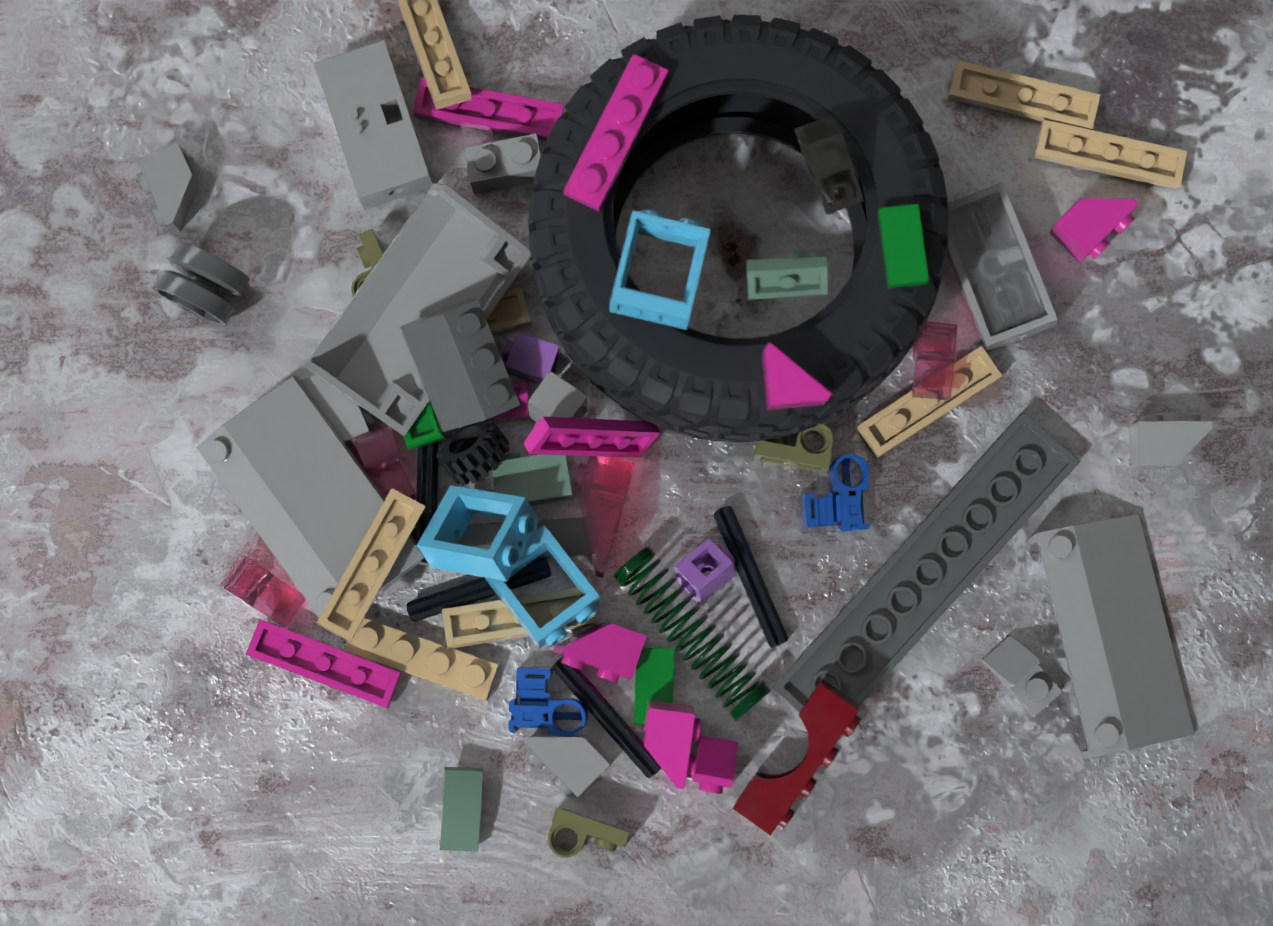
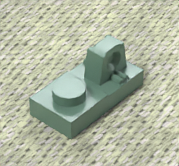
[746,249,828,300]

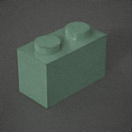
[492,452,573,506]

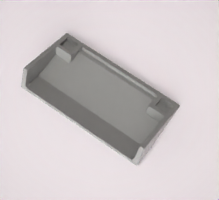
[304,183,531,436]
[196,376,425,617]
[1029,514,1195,759]

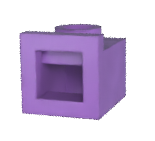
[674,538,735,606]

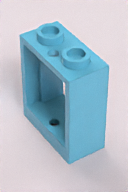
[609,209,710,330]
[417,485,539,581]
[484,525,600,649]

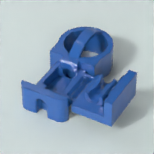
[801,453,871,531]
[508,667,588,737]

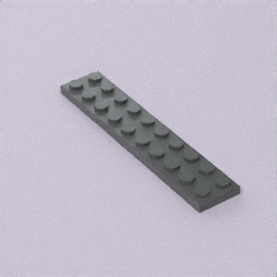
[772,412,1080,713]

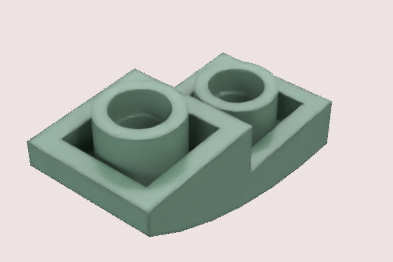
[439,767,483,852]

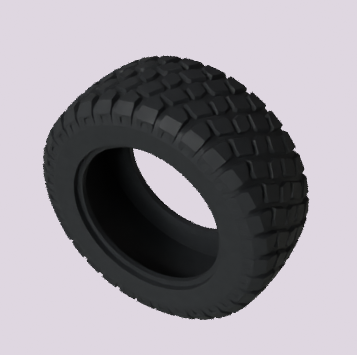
[528,14,949,442]

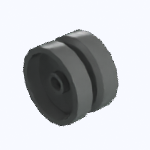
[152,241,250,326]

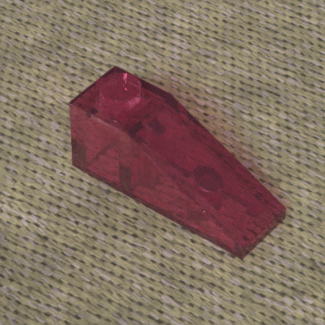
[575,456,634,578]

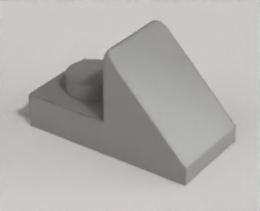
[982,635,1063,717]

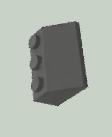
[400,298,520,432]

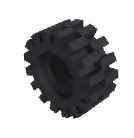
[436,418,510,485]

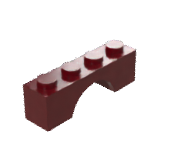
[732,679,861,836]

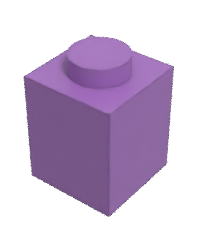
[502,332,561,384]

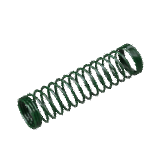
[613,546,771,721]

